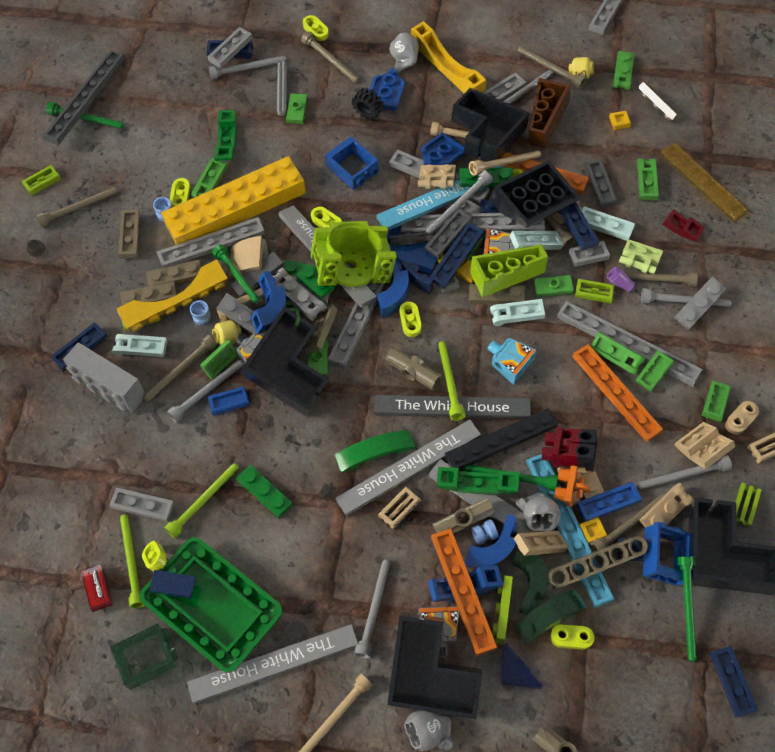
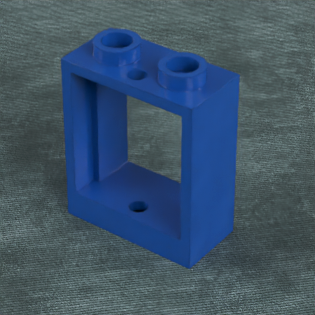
[325,136,379,190]
[643,522,692,586]

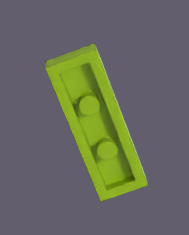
[492,575,513,645]

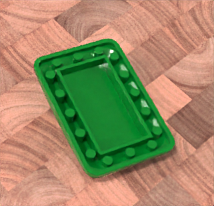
[140,537,282,673]

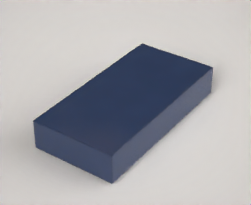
[149,570,197,599]

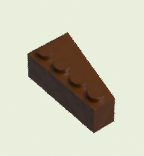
[529,78,570,148]

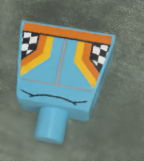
[487,338,536,385]

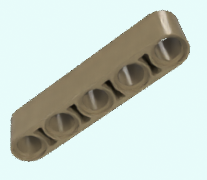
[547,537,648,587]

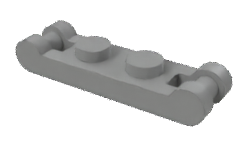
[272,268,327,321]

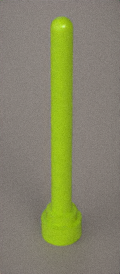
[438,341,466,421]
[164,463,239,539]
[120,514,145,609]

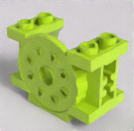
[310,221,397,287]

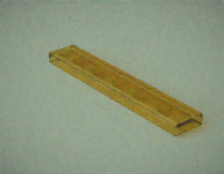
[661,143,748,223]

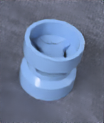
[153,197,172,222]
[190,300,211,326]
[471,519,499,546]

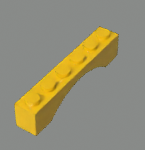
[411,21,486,93]
[117,260,228,332]

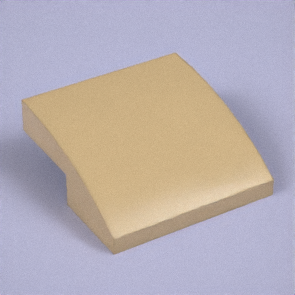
[229,236,264,279]
[675,422,735,469]

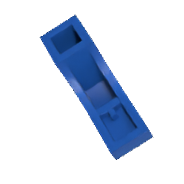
[377,261,409,318]
[251,271,286,334]
[464,514,518,569]
[428,565,503,603]

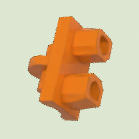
[554,465,590,507]

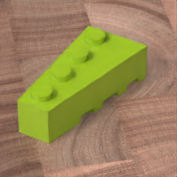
[470,244,548,298]

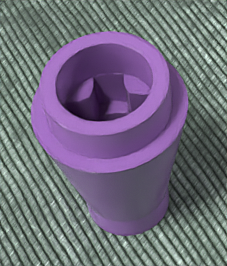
[607,267,635,292]

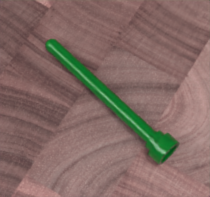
[46,101,124,129]
[212,244,259,303]
[463,465,559,492]
[677,556,697,662]

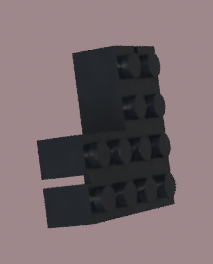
[451,88,530,162]
[240,306,328,416]
[688,497,775,595]
[387,612,482,719]

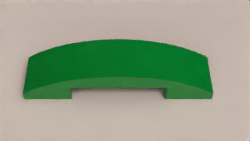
[214,110,236,161]
[335,430,415,473]
[436,467,519,495]

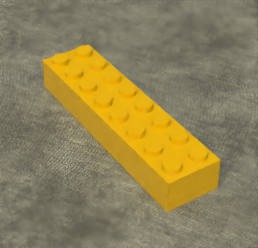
[161,156,306,245]

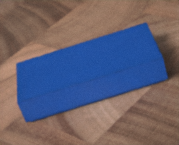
[208,386,250,416]

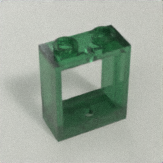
[110,623,179,690]

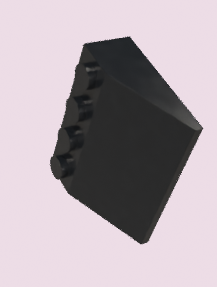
[489,160,582,228]

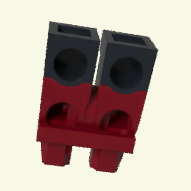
[542,427,598,472]

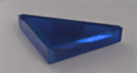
[501,643,542,689]

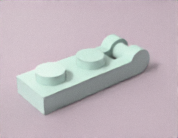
[490,299,545,326]
[112,334,167,357]

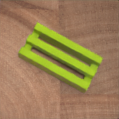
[21,165,61,196]
[575,279,615,304]
[735,482,762,528]

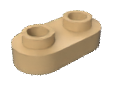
[725,401,759,435]

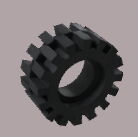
[351,87,384,120]

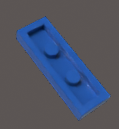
[577,482,642,522]

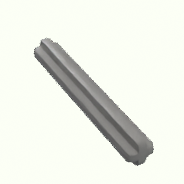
[277,61,287,116]

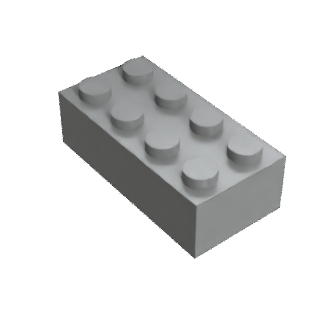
[63,342,145,413]

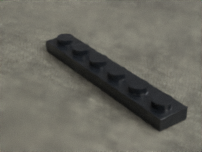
[444,408,558,470]

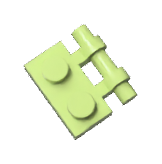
[619,239,663,274]

